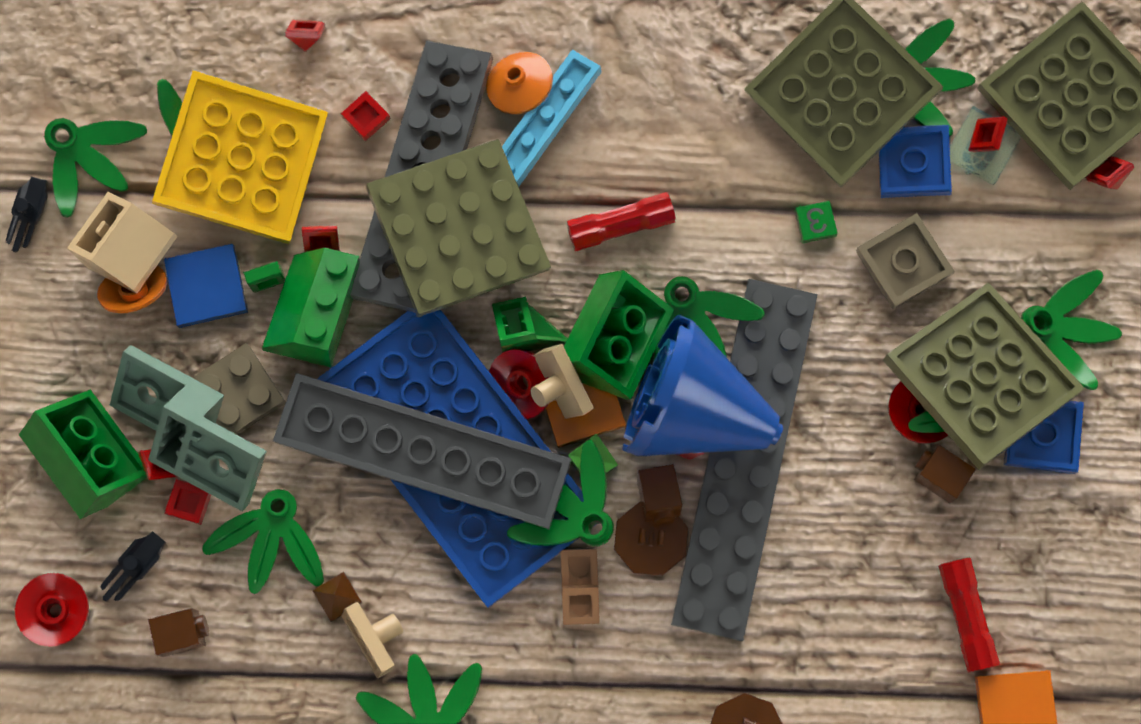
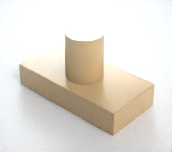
[531,344,594,419]
[341,602,403,679]

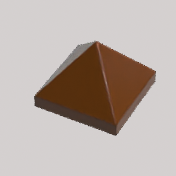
[313,572,363,622]

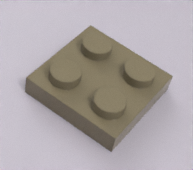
[856,213,955,309]
[192,343,286,435]

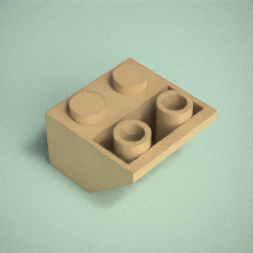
[67,192,178,293]

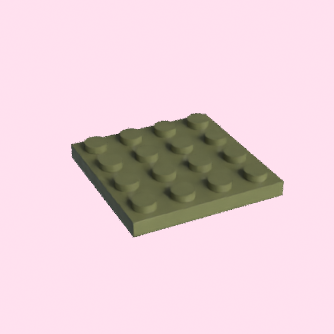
[744,0,943,188]
[977,1,1141,190]
[366,139,551,317]
[883,282,1085,470]

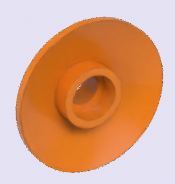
[486,52,553,114]
[97,265,167,313]

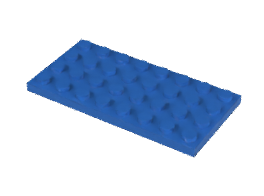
[317,309,597,608]

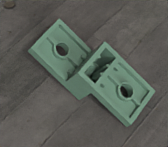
[109,345,267,512]

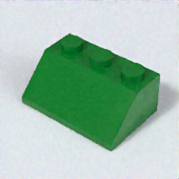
[262,248,360,368]
[564,270,674,400]
[19,389,147,519]

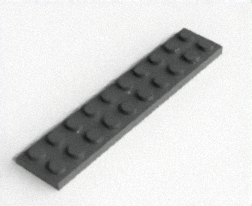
[671,279,818,642]

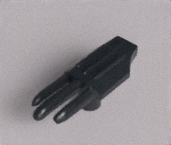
[6,176,48,253]
[100,531,166,601]

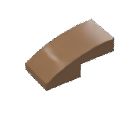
[561,547,600,625]

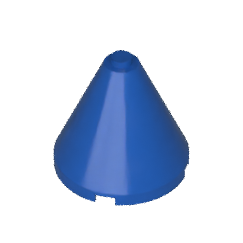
[622,315,783,457]

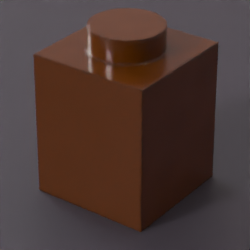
[914,445,976,503]
[637,464,683,524]
[148,608,209,657]

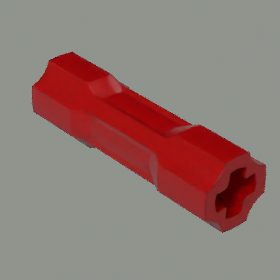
[567,192,676,252]
[938,557,1000,673]

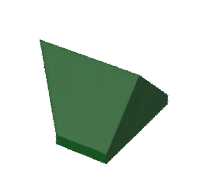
[492,297,568,353]

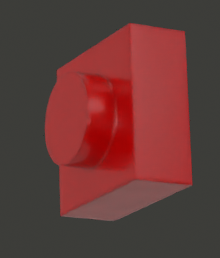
[340,91,391,141]
[164,479,211,525]

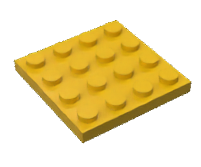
[152,70,328,244]

